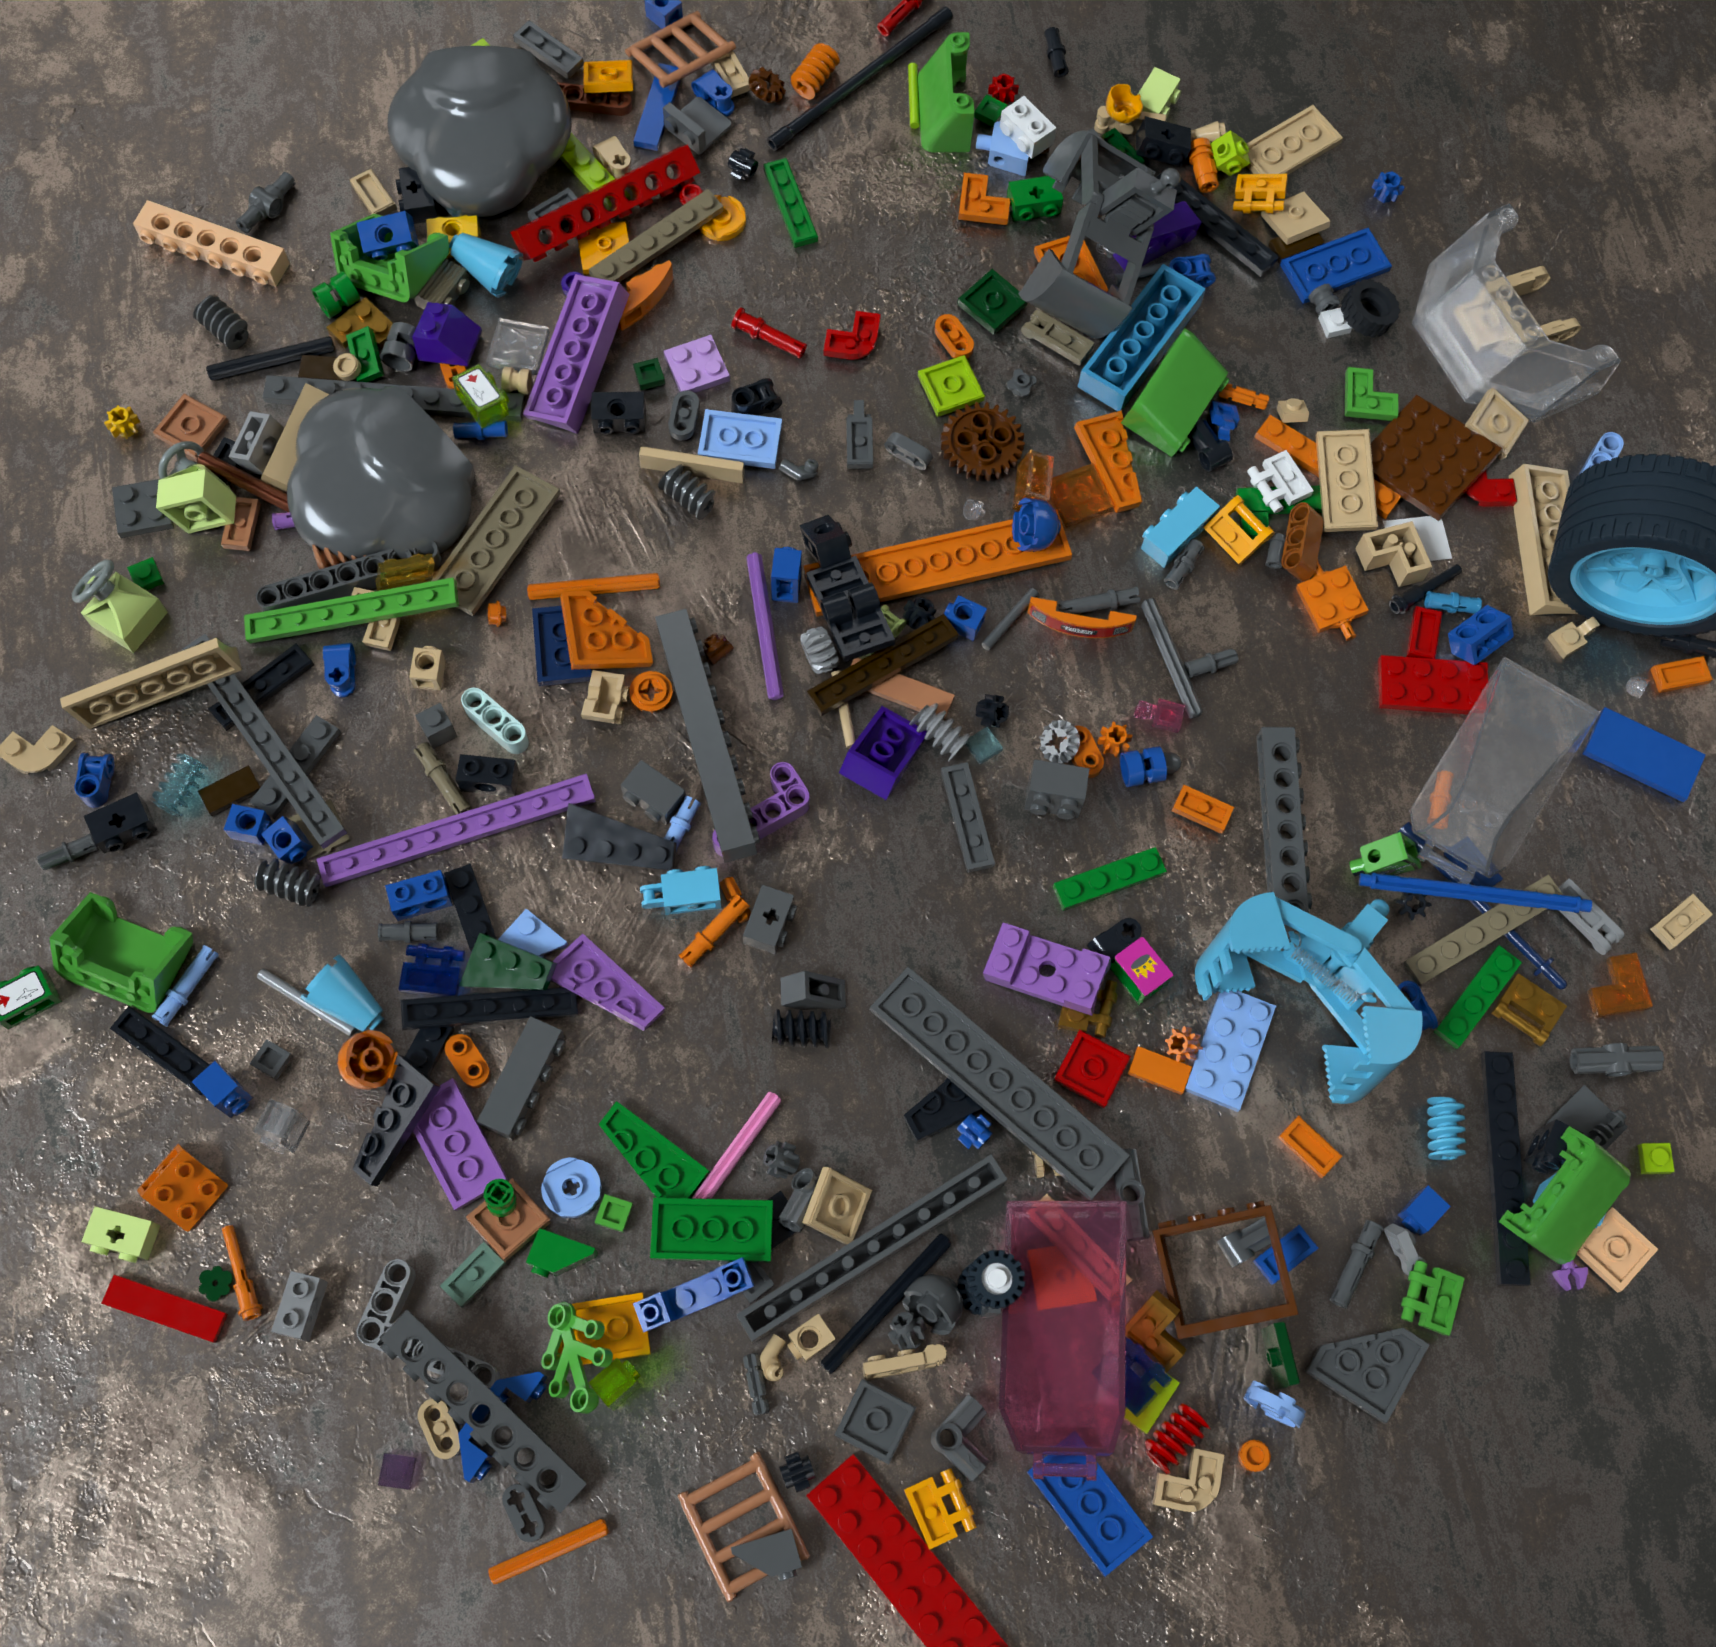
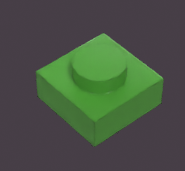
[595,1194,633,1233]

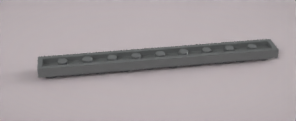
[262,375,525,422]
[182,634,347,849]

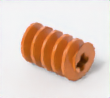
[791,43,840,100]

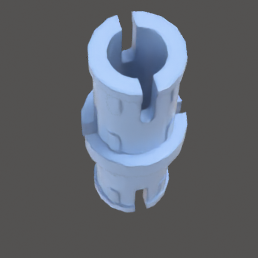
[664,796,701,852]

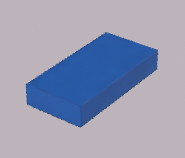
[1253,1224,1318,1285]

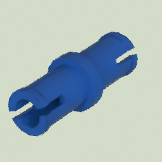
[453,419,508,440]

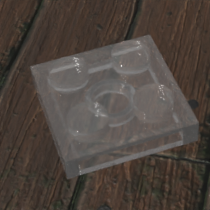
[486,318,550,375]

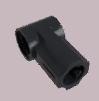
[1188,419,1233,472]

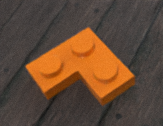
[958,172,1010,225]

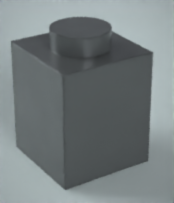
[415,703,457,749]

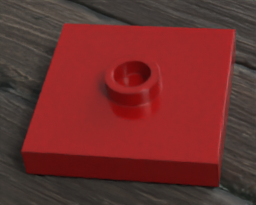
[1053,1029,1131,1108]

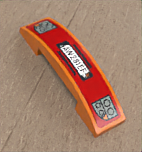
[1027,597,1137,638]

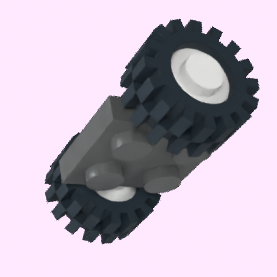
[957,1250,1025,1318]

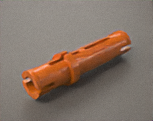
[678,894,750,968]

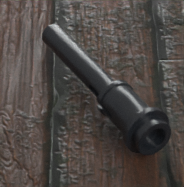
[1389,564,1462,614]

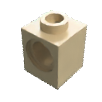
[409,646,446,690]
[787,1314,836,1363]

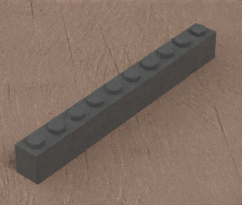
[655,609,760,863]
[736,1154,1007,1344]

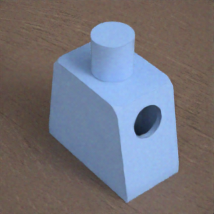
[976,121,1029,176]

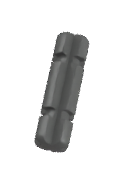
[743,1353,770,1415]

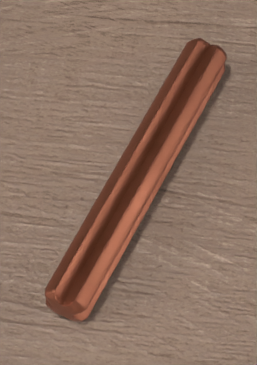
[197,451,289,512]

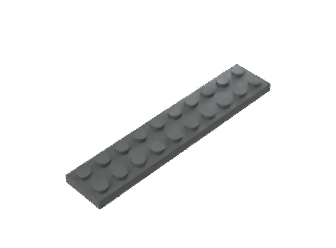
[870,967,1130,1201]

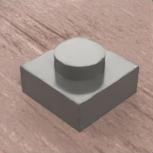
[250,1039,293,1081]

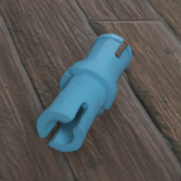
[1424,591,1482,614]

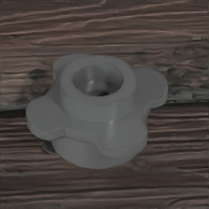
[1007,369,1037,396]

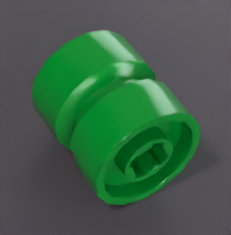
[311,271,361,318]

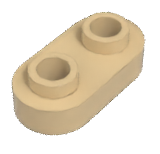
[418,1399,460,1460]

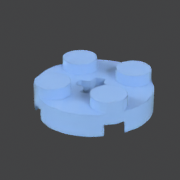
[541,1157,602,1218]
[1243,1380,1306,1428]

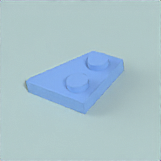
[499,909,568,957]

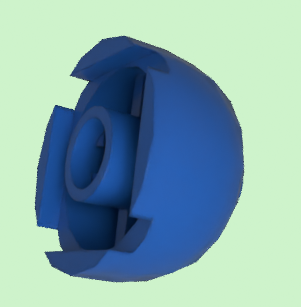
[1012,498,1061,552]

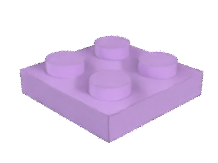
[664,335,730,393]

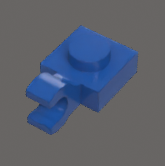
[1209,401,1240,441]

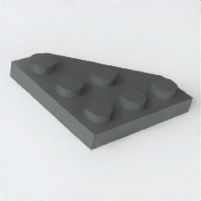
[1305,1328,1430,1424]

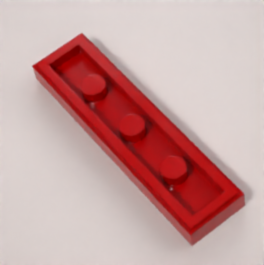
[101,1275,228,1343]

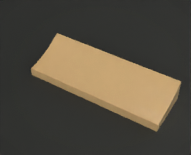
[1509,464,1578,616]
[60,638,242,729]

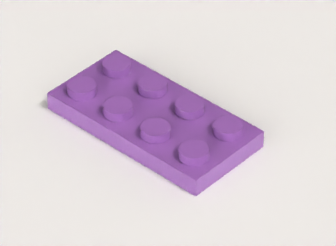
[413,1078,509,1211]

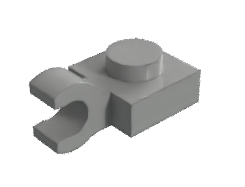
[1384,1223,1428,1276]

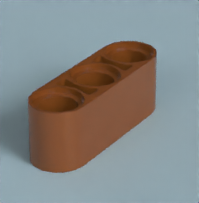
[1282,502,1324,581]

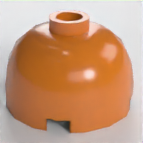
[337,1030,398,1090]

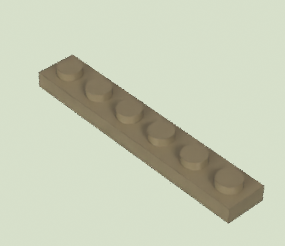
[589,189,723,282]
[1404,874,1563,986]

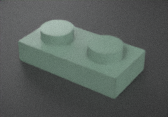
[440,1242,506,1308]

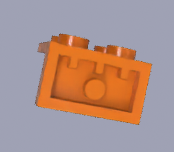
[137,1144,228,1232]

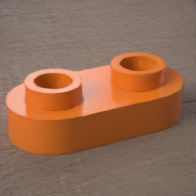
[935,314,974,359]
[1064,726,1104,778]
[445,1034,491,1088]

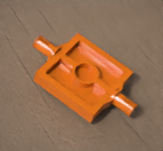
[1296,560,1369,641]

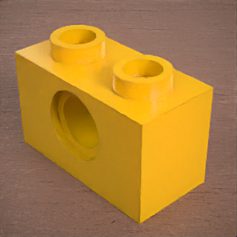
[426,215,481,259]

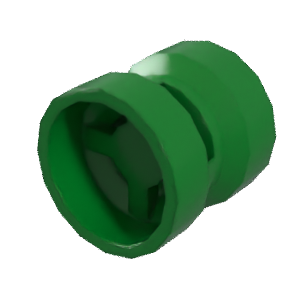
[484,1179,516,1217]

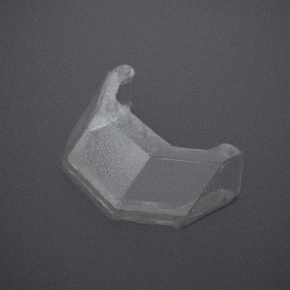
[1412,203,1621,423]

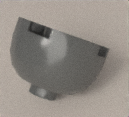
[902,1274,963,1335]

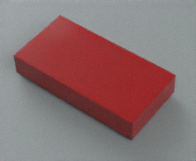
[1406,606,1442,659]

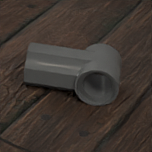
[778,1168,819,1233]
[1217,1217,1281,1268]

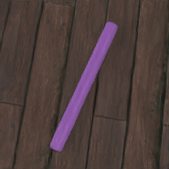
[746,552,784,700]

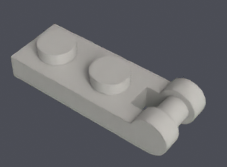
[1559,878,1625,955]

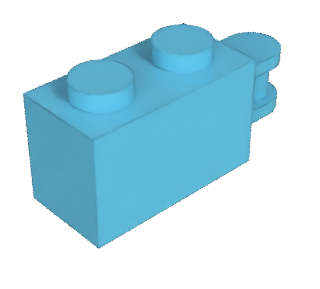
[640,866,722,915]

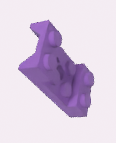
[983,923,1111,1016]

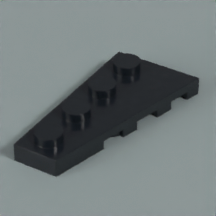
[562,803,677,870]
[353,1054,441,1187]
[904,1078,984,1143]

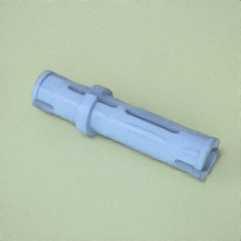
[151,945,219,1027]

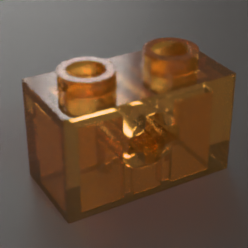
[1013,450,1054,511]

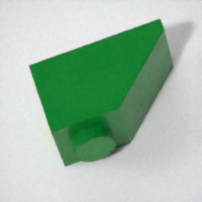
[526,1228,598,1278]

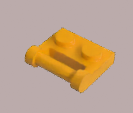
[1203,495,1275,565]

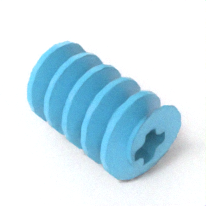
[1427,1097,1466,1160]

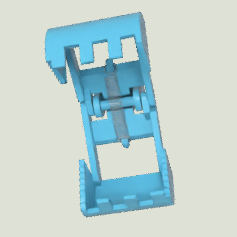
[1195,892,1422,1104]

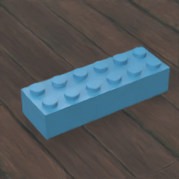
[1078,264,1206,411]

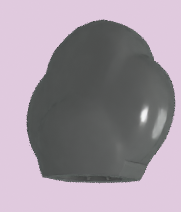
[387,46,572,218]
[287,385,476,563]

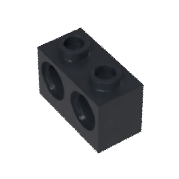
[1524,1119,1583,1175]

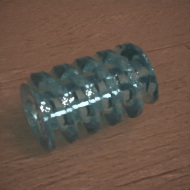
[152,753,208,817]

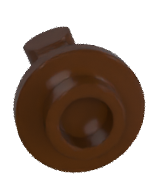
[703,633,734,665]

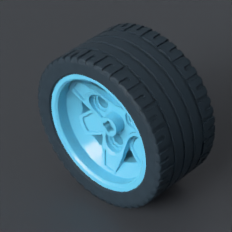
[1548,454,1716,637]

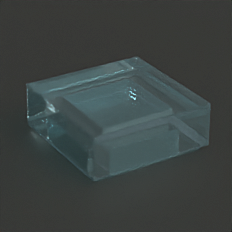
[965,727,1003,765]

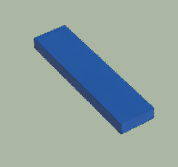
[634,63,681,151]

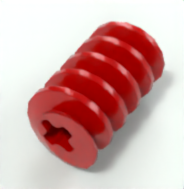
[1144,1403,1211,1475]

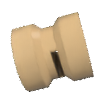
[501,366,532,395]

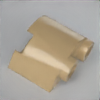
[581,670,630,725]

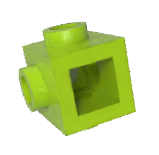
[1210,130,1250,176]

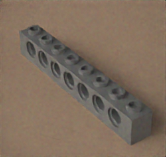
[1256,727,1312,943]
[380,1309,587,1513]

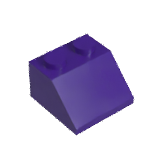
[412,302,482,366]

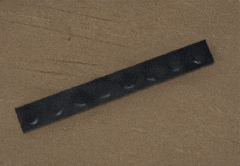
[1481,1051,1531,1286]

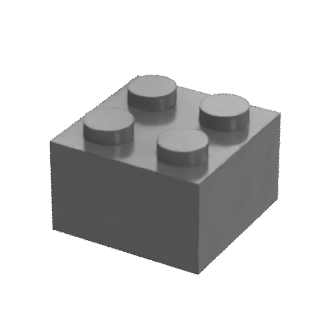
[1024,759,1090,820]

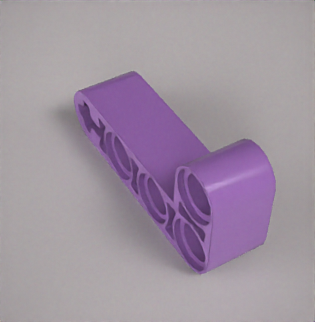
[712,762,809,857]

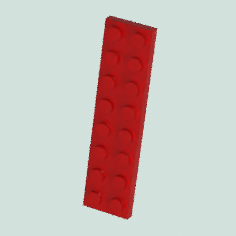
[806,1454,1009,1647]

